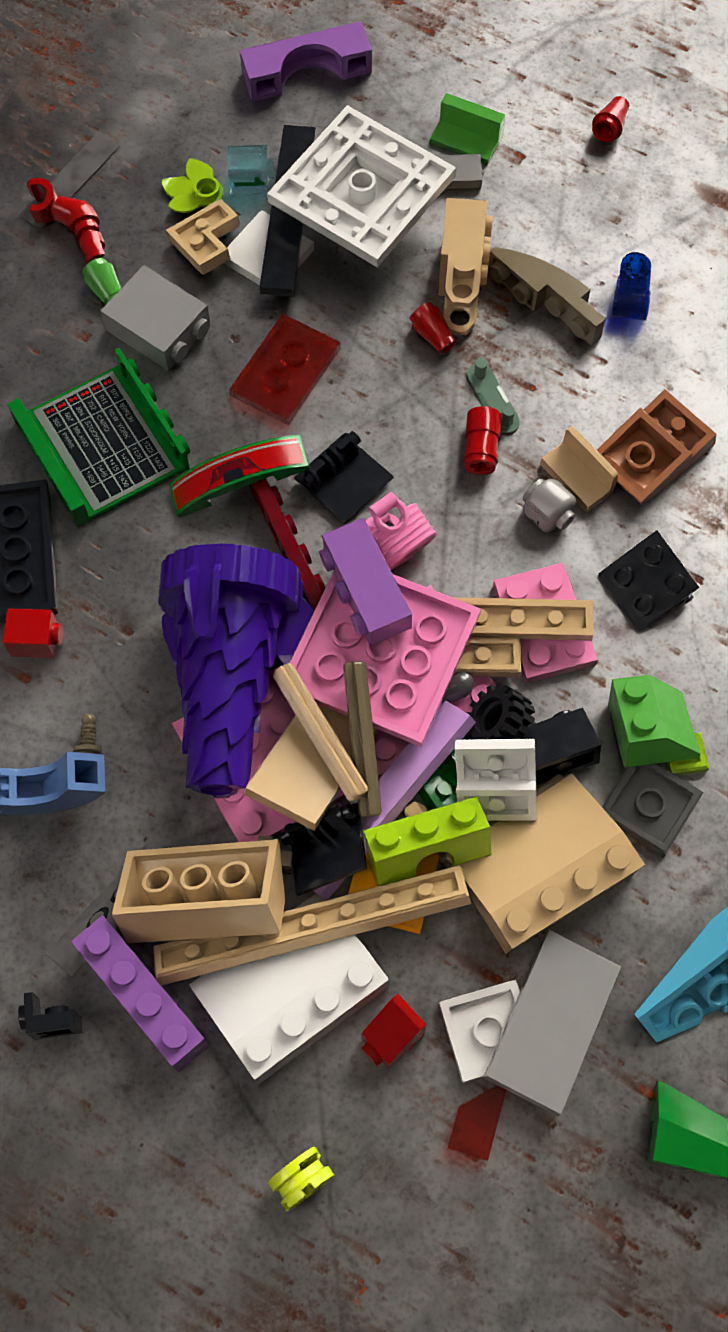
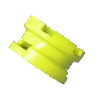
[267,1146,335,1212]

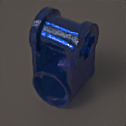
[612,252,652,321]

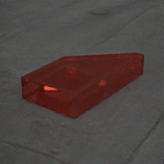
[447,1085,507,1161]

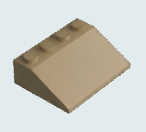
[446,774,645,954]

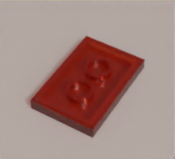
[229,313,341,425]

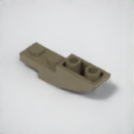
[488,247,606,346]

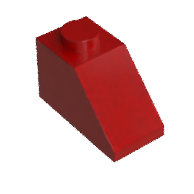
[361,993,427,1070]

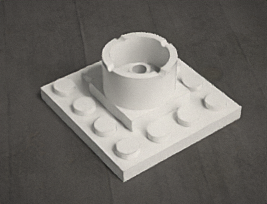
[267,105,456,268]

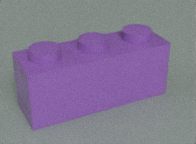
[319,517,412,646]

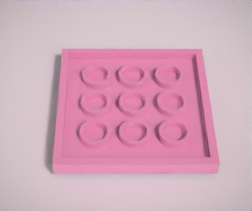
[290,572,481,747]

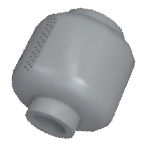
[522,479,576,532]

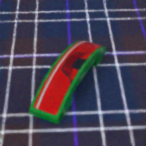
[169,435,311,518]

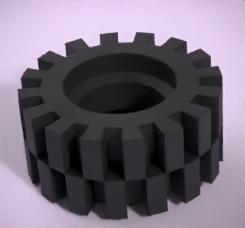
[465,683,535,740]

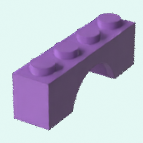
[240,21,372,102]
[71,915,209,1072]

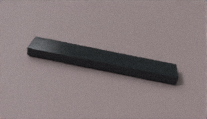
[259,125,316,297]

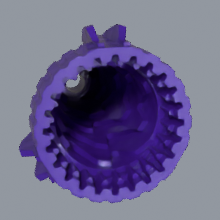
[158,543,313,798]

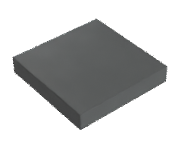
[602,764,704,858]

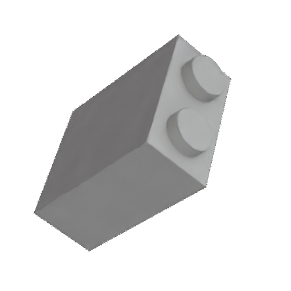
[100,265,211,371]

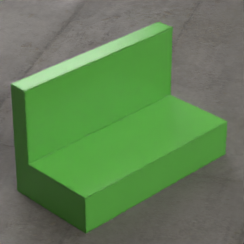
[429,93,505,165]

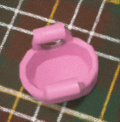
[366,492,437,571]

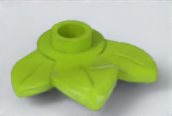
[162,158,224,213]

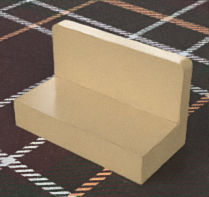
[540,425,619,514]

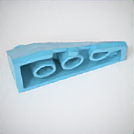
[635,907,728,1043]

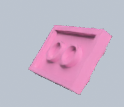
[493,563,598,683]

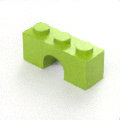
[363,796,492,887]

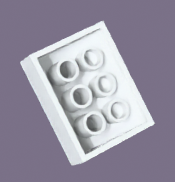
[189,894,389,1085]

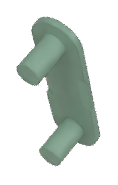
[467,358,520,434]

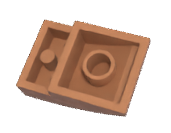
[597,389,717,504]

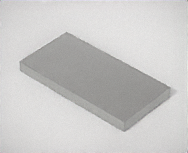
[483,930,621,1116]

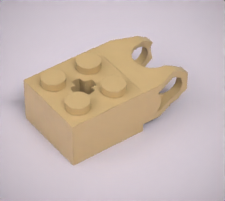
[438,198,493,335]

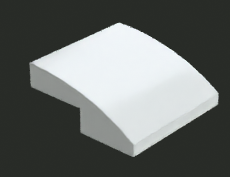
[455,739,537,821]

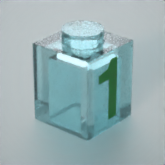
[228,145,275,195]

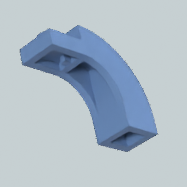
[0,752,106,815]

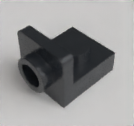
[18,992,83,1040]

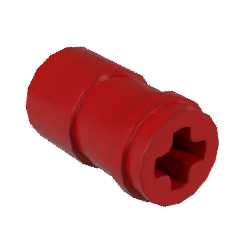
[463,406,502,475]

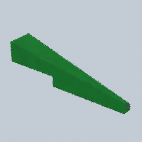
[648,1081,728,1180]

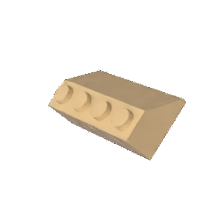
[112,839,285,943]

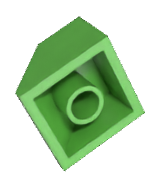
[608,675,701,768]

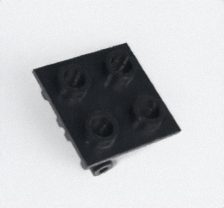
[294,431,394,523]
[598,530,700,631]
[280,802,367,896]

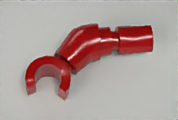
[26,177,105,264]

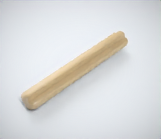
[273,663,368,801]

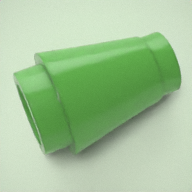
[82,258,121,305]

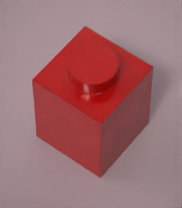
[3,608,63,658]

